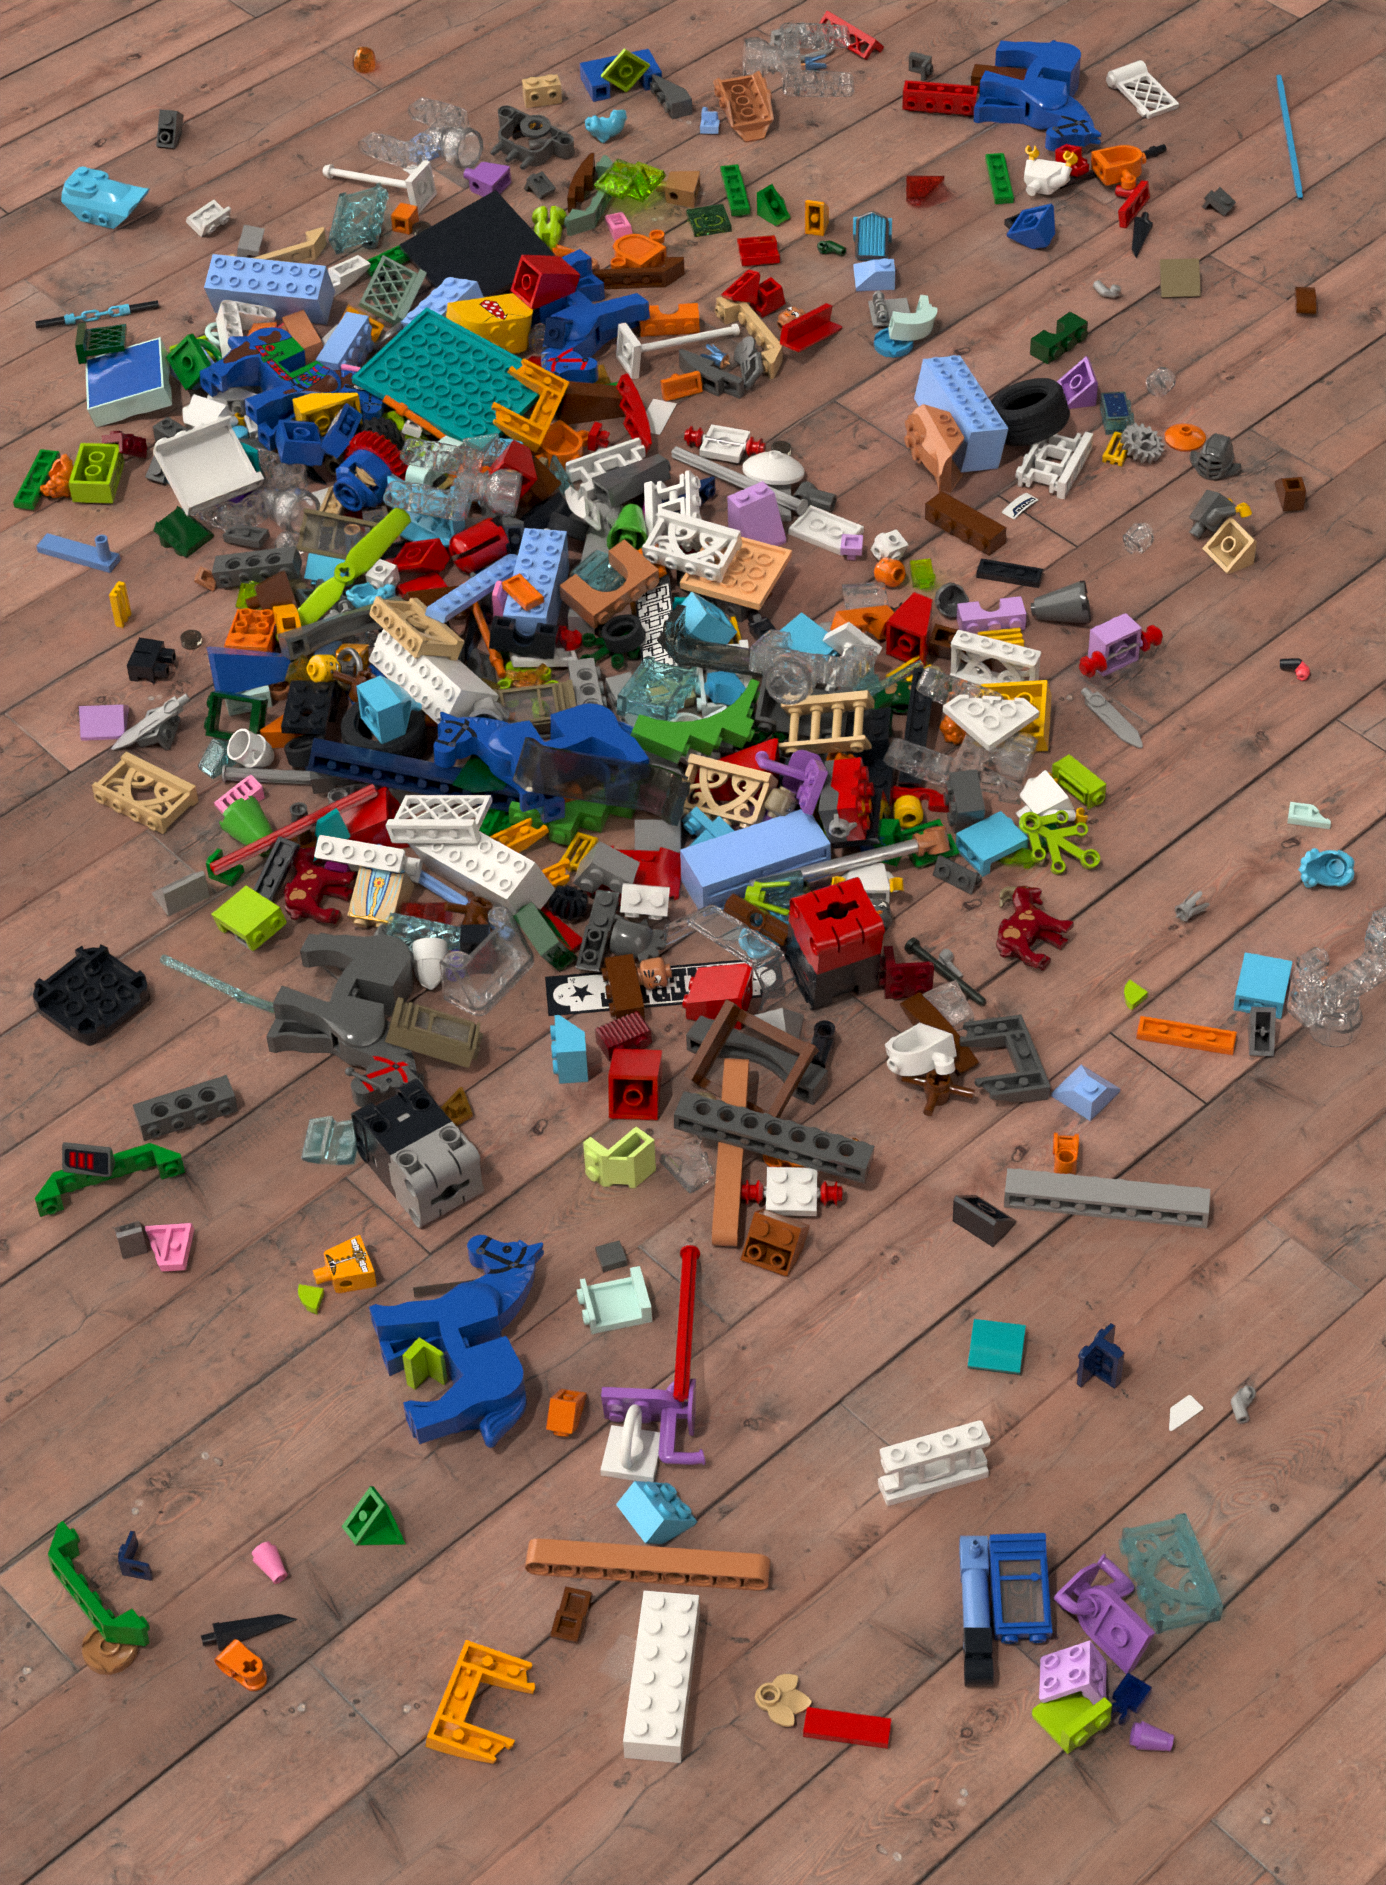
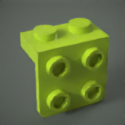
[1032,1691,1112,1754]

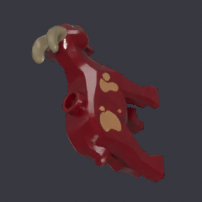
[284,847,356,925]
[996,886,1074,971]

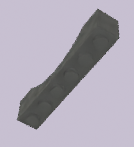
[277,596,405,660]
[686,1016,828,1105]

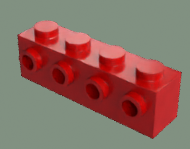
[902,80,978,116]

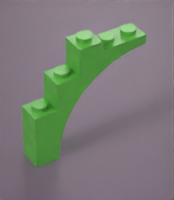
[630,678,760,764]
[509,769,649,846]

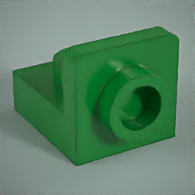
[206,848,244,887]

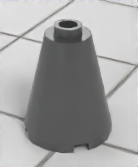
[1031,580,1091,624]

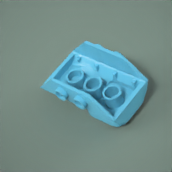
[61,167,150,229]
[387,473,465,547]

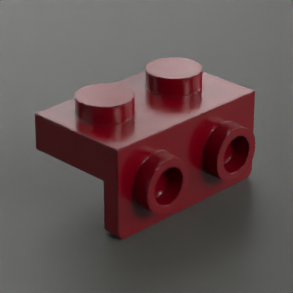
[102,431,147,459]

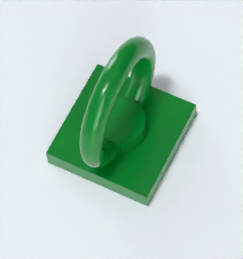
[166,334,222,391]

